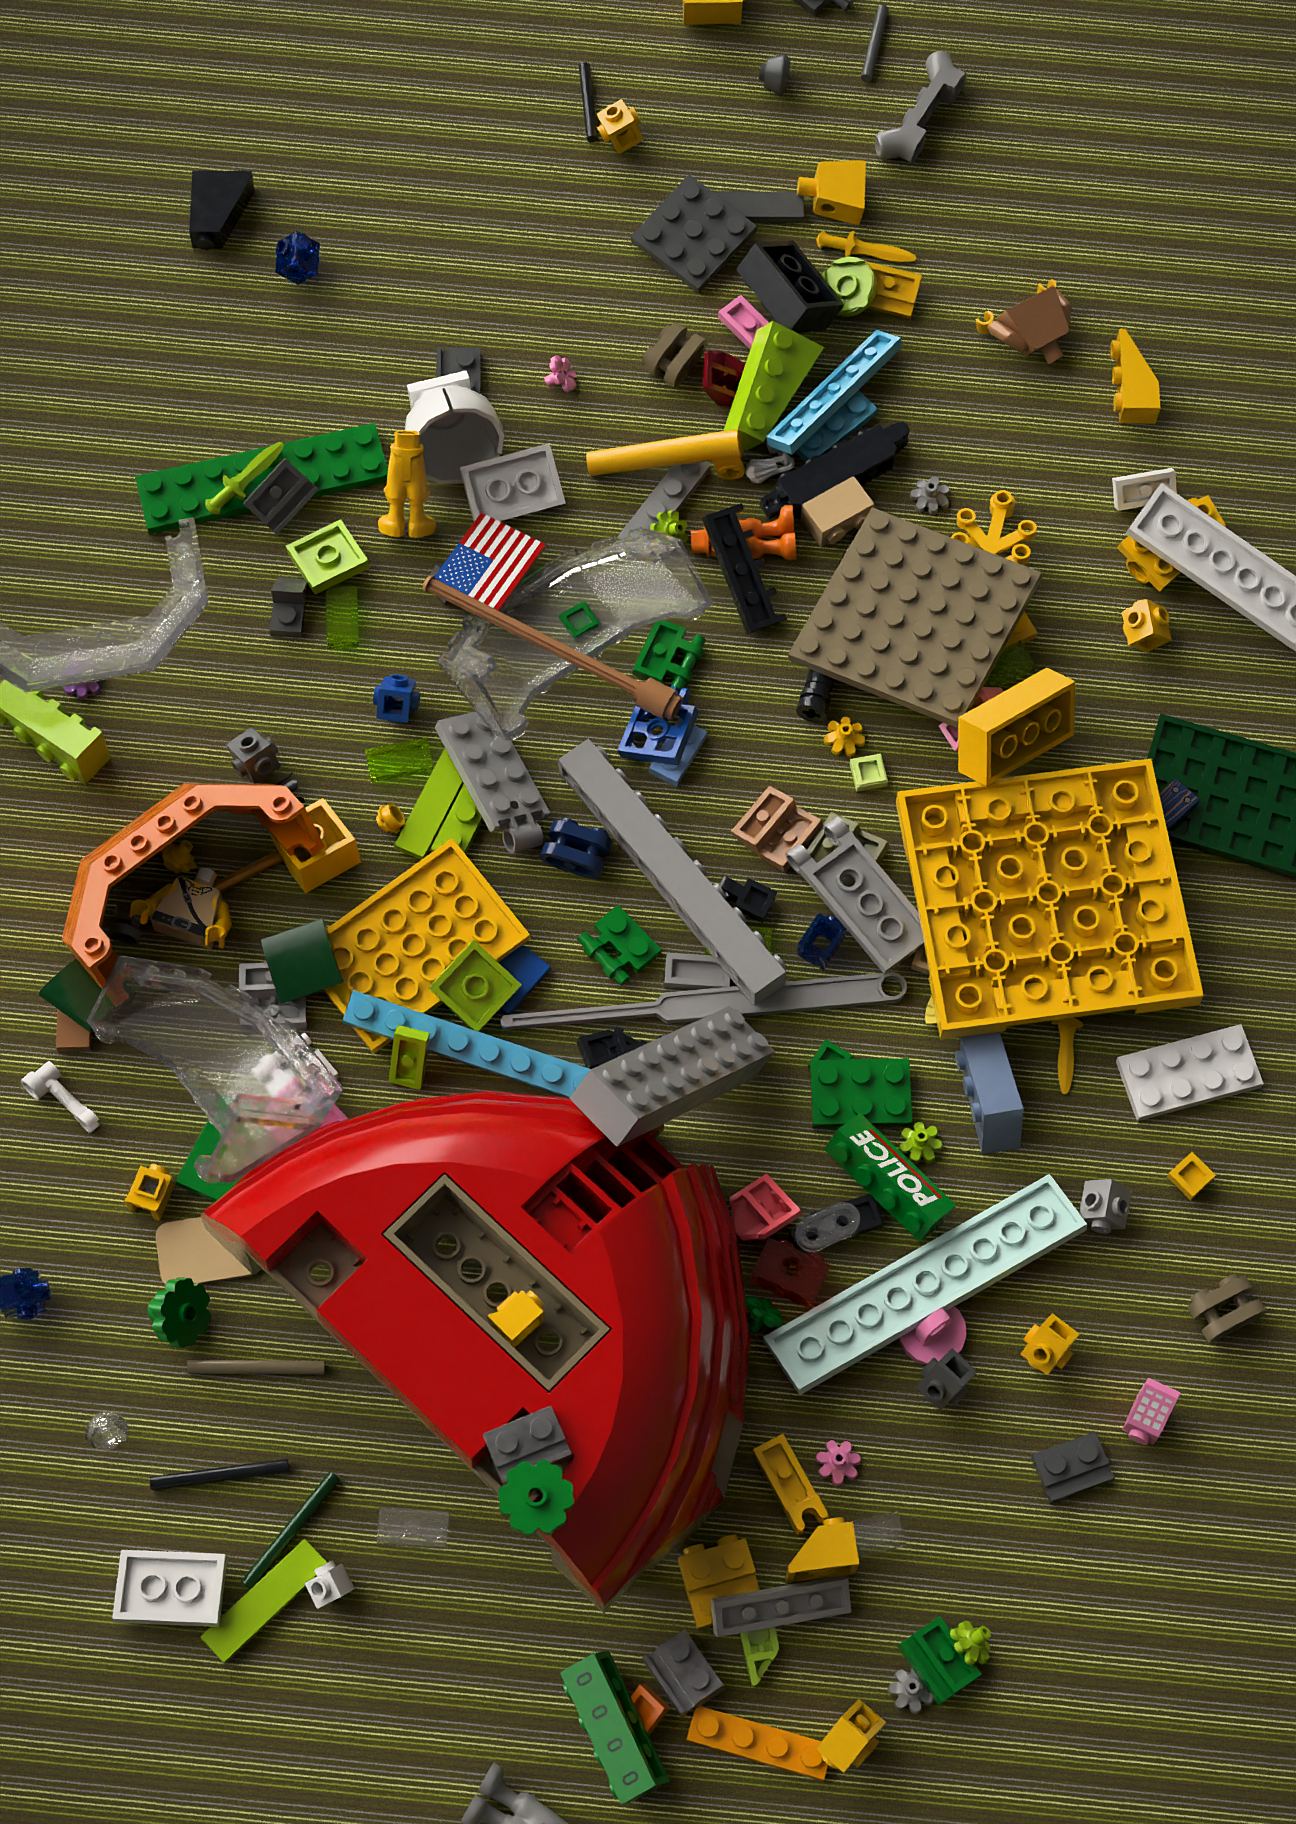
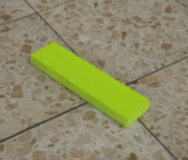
[394,748,464,860]
[200,1539,327,1664]

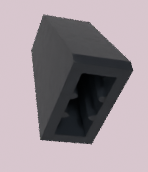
[189,171,255,250]

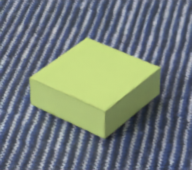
[849,754,888,792]

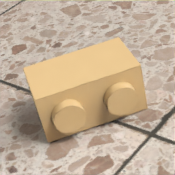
[800,476,874,547]

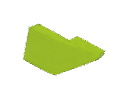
[740,1627,779,1686]

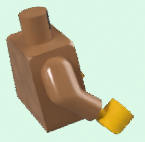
[976,280,1071,364]

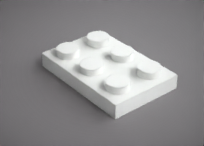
[459,443,566,522]
[112,1550,227,1627]

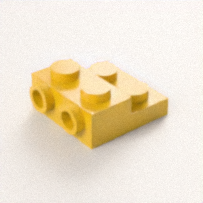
[678,1535,760,1630]

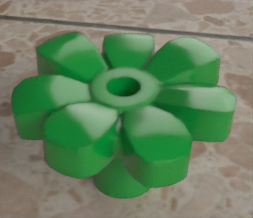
[746,1296,783,1333]

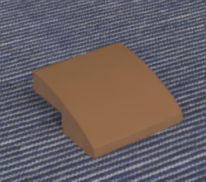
[731,786,823,873]

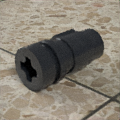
[796,669,835,723]

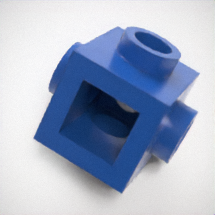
[373,674,420,723]

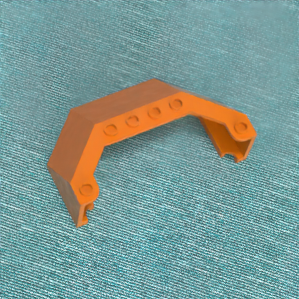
[62,783,325,1005]

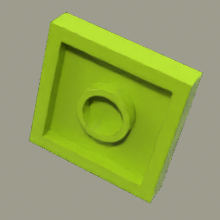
[286,519,370,595]
[428,940,521,1032]

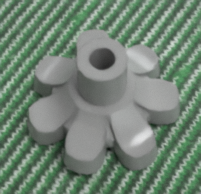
[910,477,950,515]
[888,1668,934,1714]

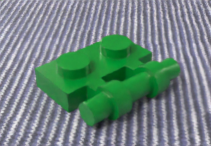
[632,617,706,693]
[577,905,662,986]

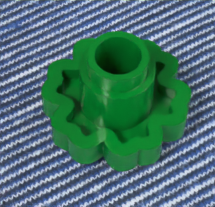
[148,1277,211,1348]
[498,1459,574,1537]

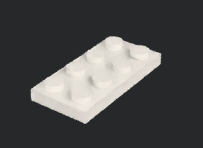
[1116,1024,1264,1121]

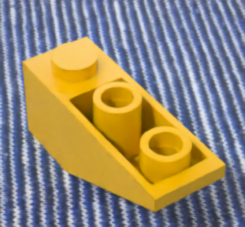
[1110,329,1160,424]

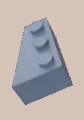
[955,1032,1023,1154]

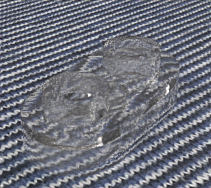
[795,1202,860,1252]

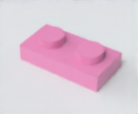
[718,295,769,349]

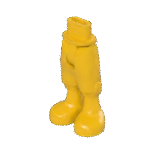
[378,430,436,538]

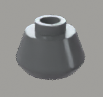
[759,54,790,95]

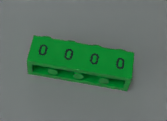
[560,1651,670,1805]

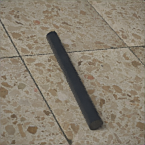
[150,1459,290,1490]

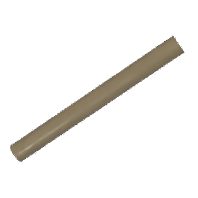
[187,1360,325,1375]

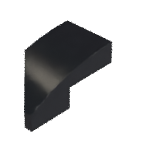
[576,1026,647,1069]

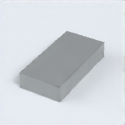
[664,952,730,990]

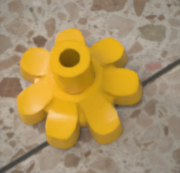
[823,717,865,757]

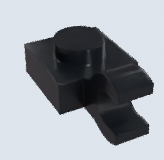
[719,876,777,923]

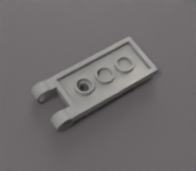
[785,817,924,975]

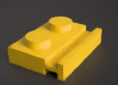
[865,261,922,319]

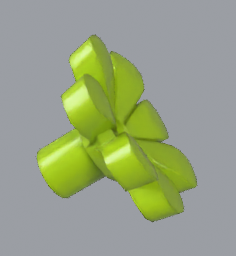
[650,510,688,551]
[899,1122,943,1164]
[950,1621,991,1666]

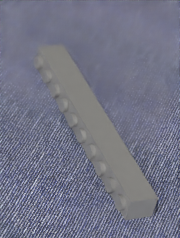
[558,738,787,1006]

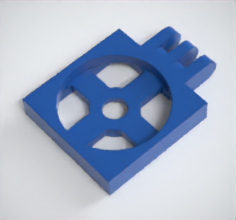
[617,686,699,765]

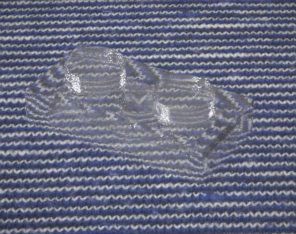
[376,1507,450,1549]

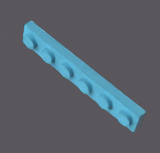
[766,330,902,455]

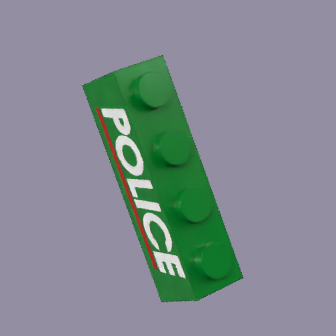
[824,1113,956,1242]

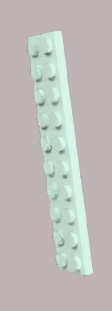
[763,1174,1087,1395]

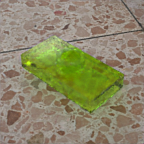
[983,640,1036,687]

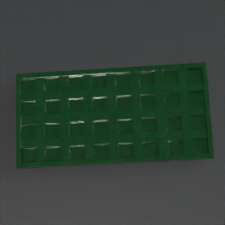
[1147,713,1296,879]

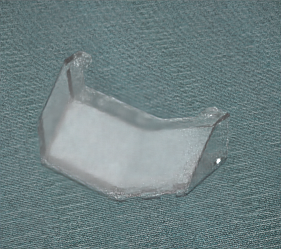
[0,518,209,693]
[437,527,713,741]
[87,955,344,1183]

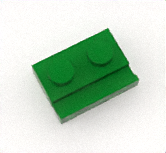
[897,1616,982,1705]

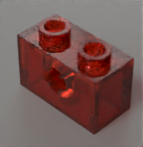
[750,1237,830,1310]

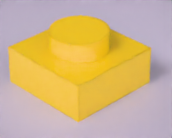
[1167,1152,1216,1200]

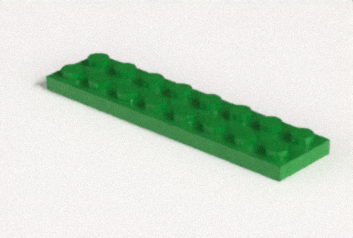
[135,423,388,535]

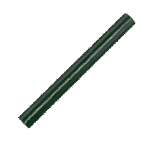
[241,1471,340,1589]

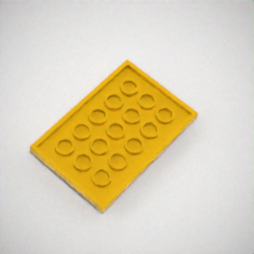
[323,838,531,1054]

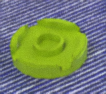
[822,256,878,317]

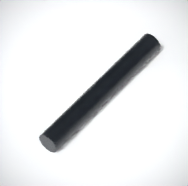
[579,62,598,142]

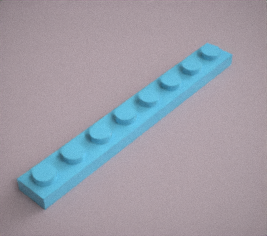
[342,990,591,1098]

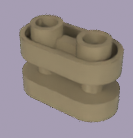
[642,322,707,388]
[1187,1273,1267,1343]

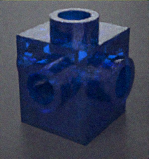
[275,231,320,285]
[0,1268,51,1320]

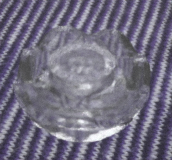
[85,1412,129,1450]

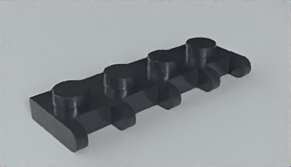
[702,503,787,634]

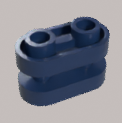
[540,818,613,879]

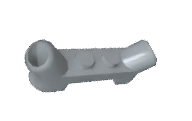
[875,51,967,163]

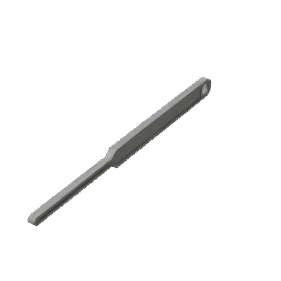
[500,972,907,1030]

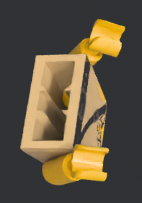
[128,867,232,950]

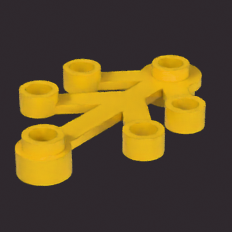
[951,490,1037,565]

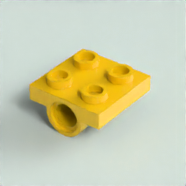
[1117,536,1182,592]

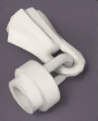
[745,443,795,484]

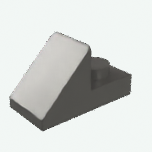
[270,577,308,638]

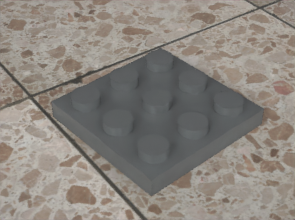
[631,174,757,294]

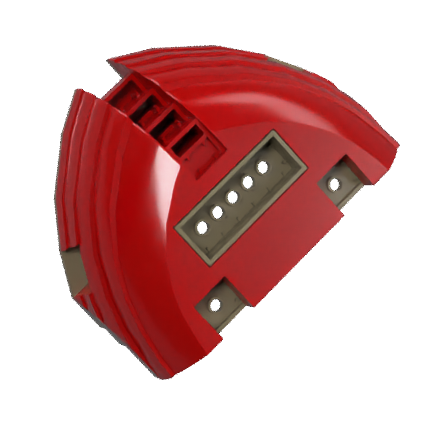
[201,1091,751,1614]

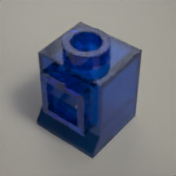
[797,913,846,971]

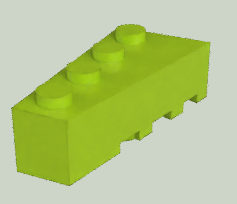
[723,321,824,450]

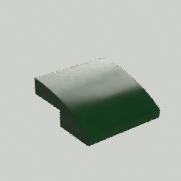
[261,918,344,1004]
[39,959,135,1032]

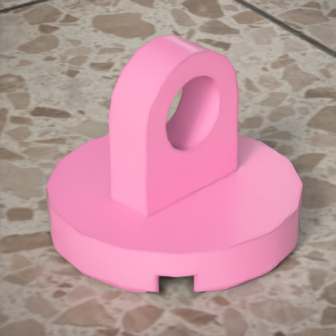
[899,1307,967,1365]

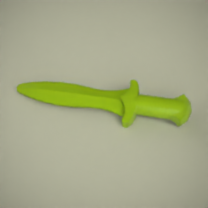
[205,442,284,514]

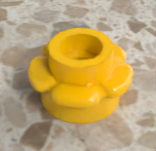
[376,803,405,833]

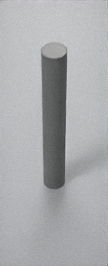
[861,5,889,82]

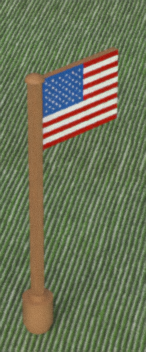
[423,513,683,720]

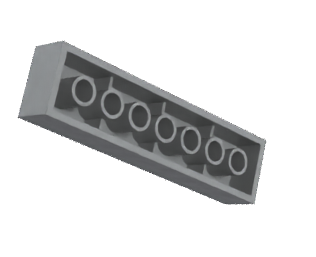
[569,1006,775,1147]

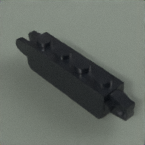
[760,421,910,520]

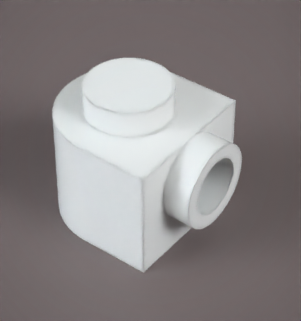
[304,1560,355,1609]

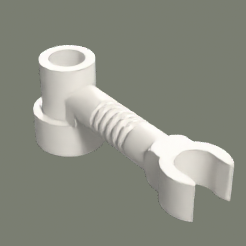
[20,1061,100,1133]

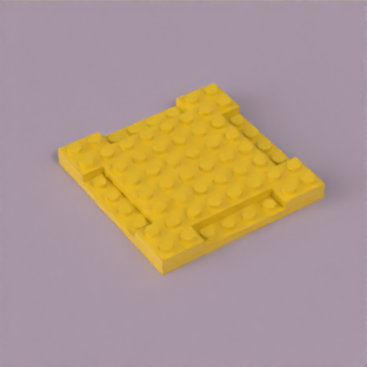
[896,759,1204,1040]

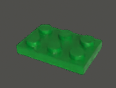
[810,1058,912,1127]

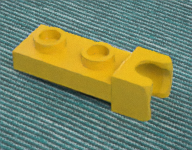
[752,1434,829,1536]

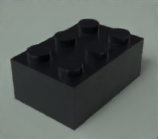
[736,240,845,333]

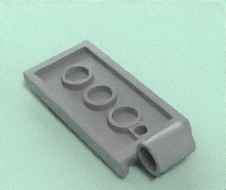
[435,708,550,853]

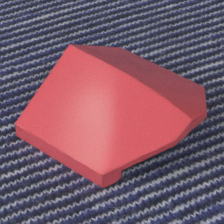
[730,1173,803,1241]

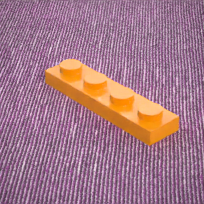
[686,1706,828,1781]

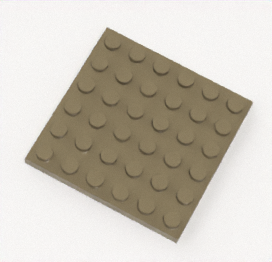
[788,507,1042,728]

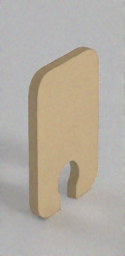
[156,1217,260,1285]

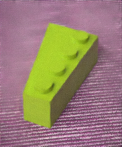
[0,672,111,785]

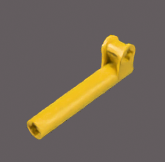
[586,429,745,480]

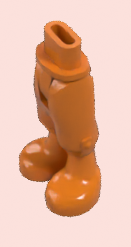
[690,505,797,561]

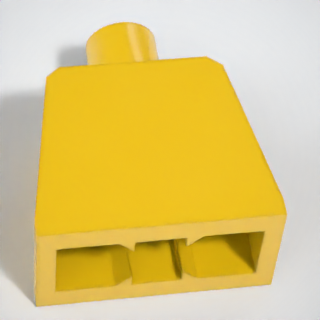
[797,160,866,225]

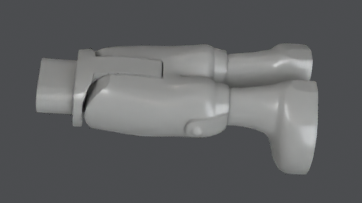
[460,1762,568,1824]

